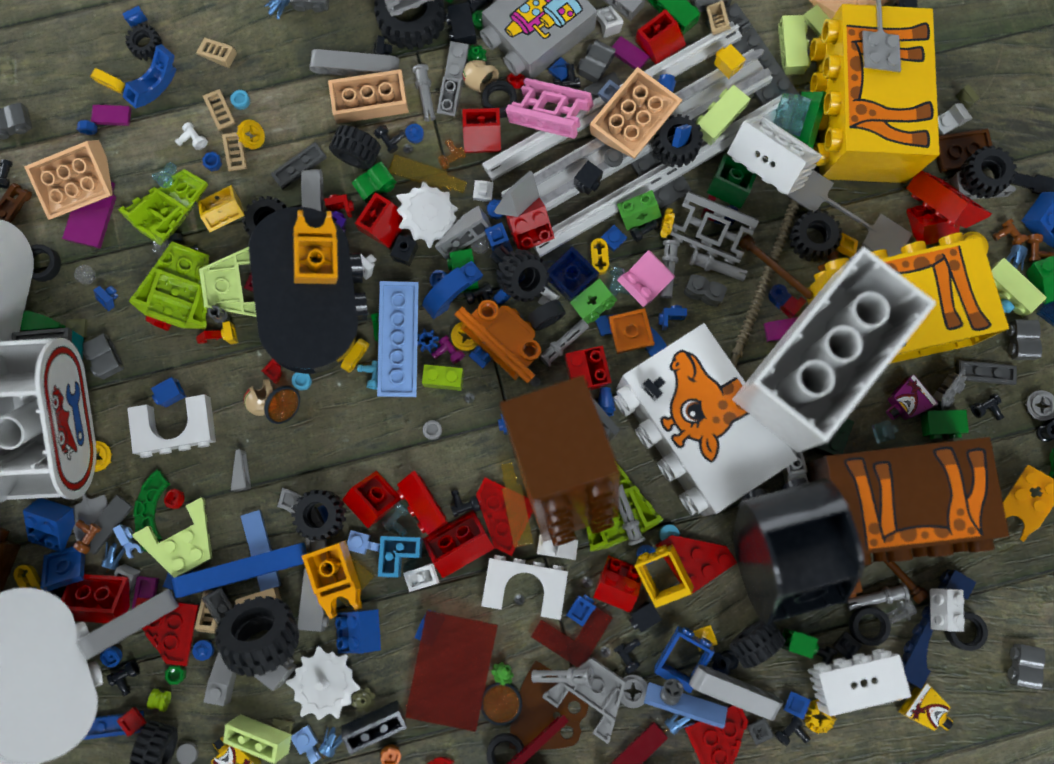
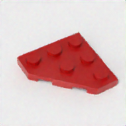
[476,477,533,556]
[655,535,737,596]
[135,597,199,666]
[684,705,748,764]

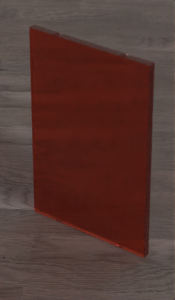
[405,610,498,732]

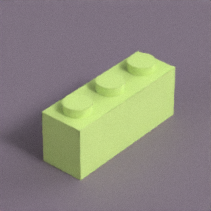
[778,15,811,75]
[696,85,751,146]
[991,258,1047,317]
[223,714,292,764]

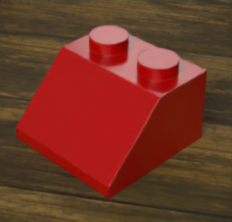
[342,470,402,528]

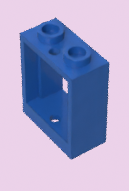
[654,626,714,693]

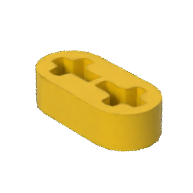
[90,68,125,93]
[590,238,609,275]
[341,338,370,373]
[14,565,42,590]

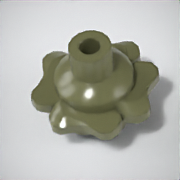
[352,687,376,712]

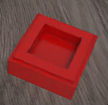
[117,706,147,737]

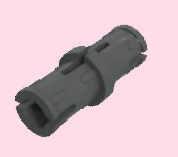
[208,305,231,326]

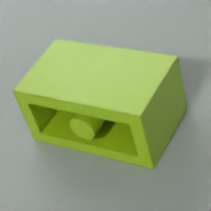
[422,364,464,391]

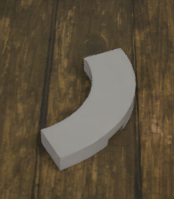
[277,488,327,553]

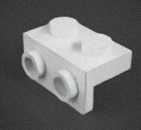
[930,588,965,631]

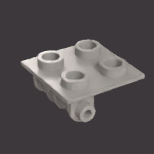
[932,367,967,411]

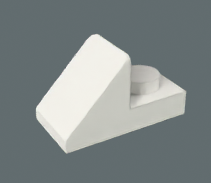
[596,6,623,38]
[938,103,972,135]
[537,535,578,560]
[403,563,440,592]

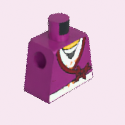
[886,374,938,420]

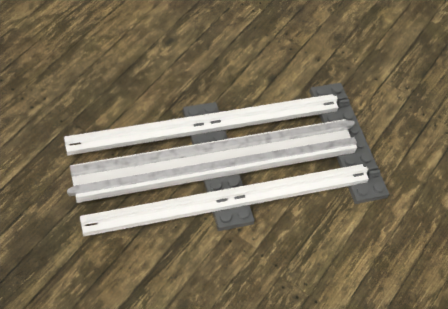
[482,3,801,257]

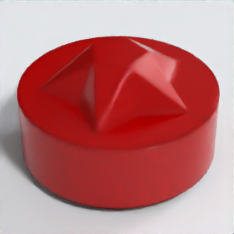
[507,73,525,89]
[164,489,185,509]

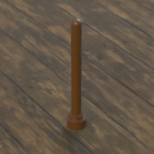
[738,234,813,299]
[883,561,929,604]

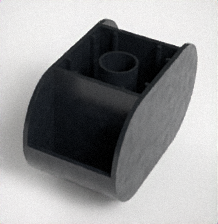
[249,207,368,374]
[733,478,864,625]

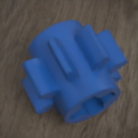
[417,329,439,353]

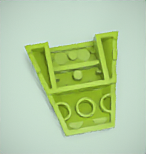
[118,169,208,246]
[129,241,209,329]
[586,464,663,552]

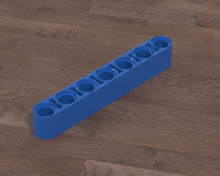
[171,543,307,598]

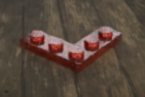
[531,607,612,667]

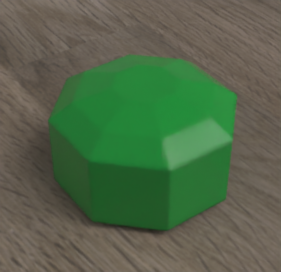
[165,665,186,685]

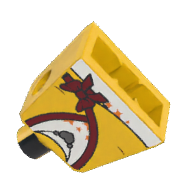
[898,683,954,731]
[211,737,262,764]

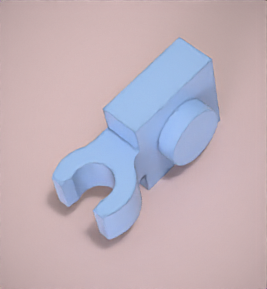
[113,525,143,558]
[347,530,380,554]
[291,725,321,764]

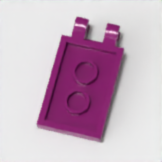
[62,182,117,249]

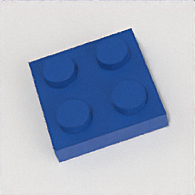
[41,547,85,592]

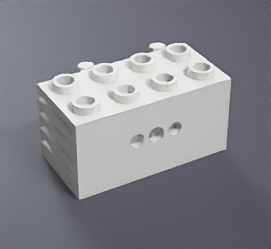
[727,115,822,195]
[808,649,911,716]

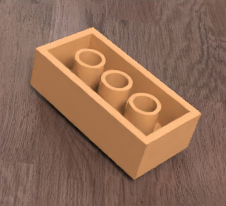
[328,69,409,124]

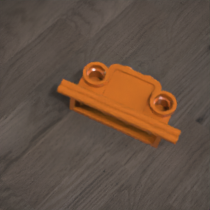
[454,300,541,384]

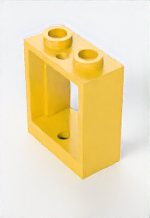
[198,185,245,232]
[634,545,694,608]

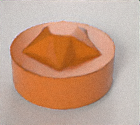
[380,745,401,764]

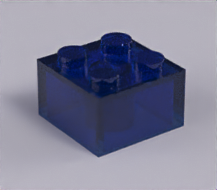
[547,246,599,304]

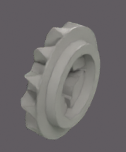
[1025,390,1054,421]
[620,674,648,708]

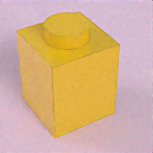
[714,44,746,79]

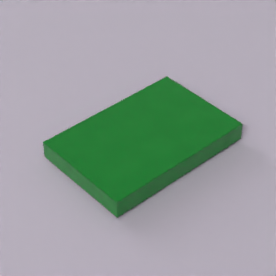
[790,91,827,149]

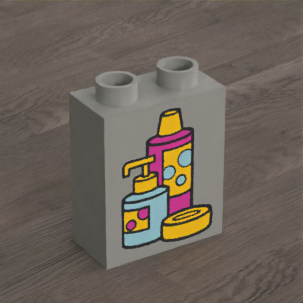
[480,0,597,79]

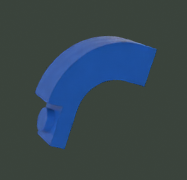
[123,44,176,109]
[422,261,483,320]

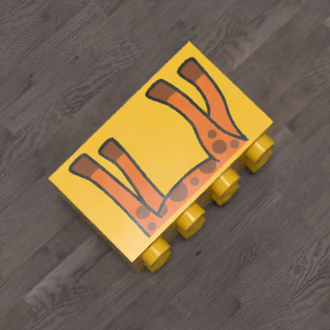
[809,4,940,183]
[807,232,1009,364]

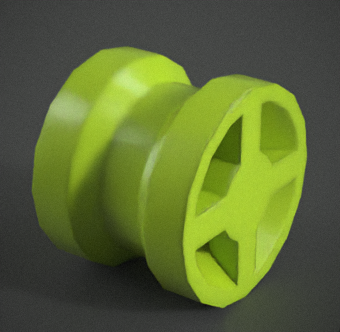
[147,688,171,712]

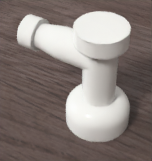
[175,122,208,150]

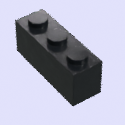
[341,700,407,755]

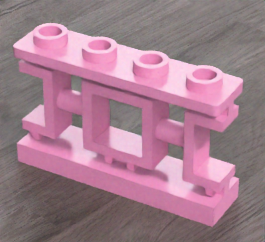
[506,78,593,139]

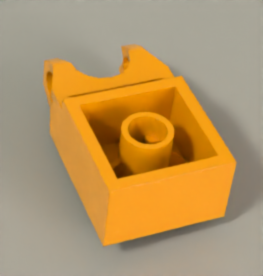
[293,210,338,284]
[1003,465,1054,542]
[302,540,362,619]

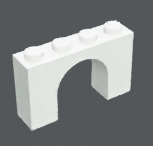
[127,394,216,458]
[481,555,568,620]

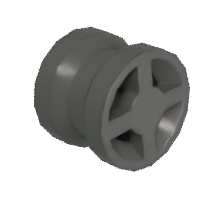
[660,679,684,705]

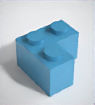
[378,536,423,577]

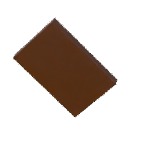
[936,128,992,173]

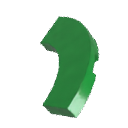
[133,469,171,552]

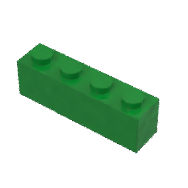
[647,0,700,35]

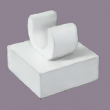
[473,180,494,202]
[361,254,377,280]
[538,286,560,305]

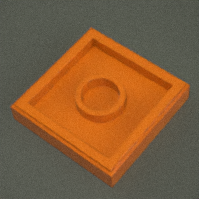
[608,308,655,354]

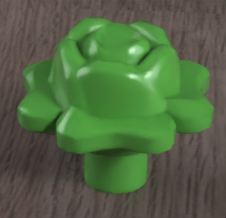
[491,662,514,686]

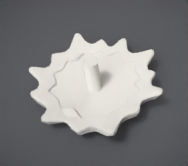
[396,182,458,248]
[286,646,360,720]

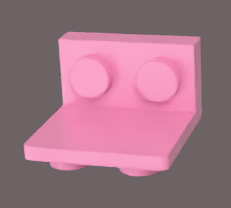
[617,250,675,307]

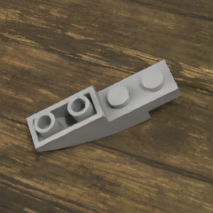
[437,41,469,117]

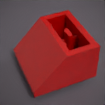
[635,9,686,65]
[462,108,501,153]
[355,192,403,249]
[505,198,555,250]
[907,205,960,245]
[565,345,612,391]
[593,555,642,613]

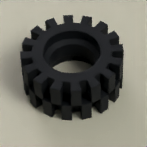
[125,24,163,61]

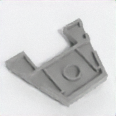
[542,657,626,744]

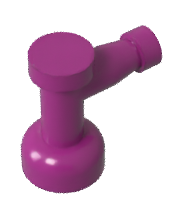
[431,335,465,364]

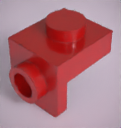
[324,194,355,218]

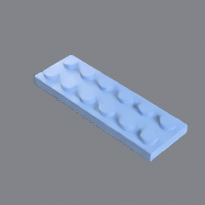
[377,281,419,397]

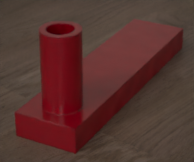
[507,715,569,764]
[610,721,668,764]

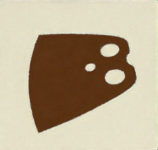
[509,661,588,750]

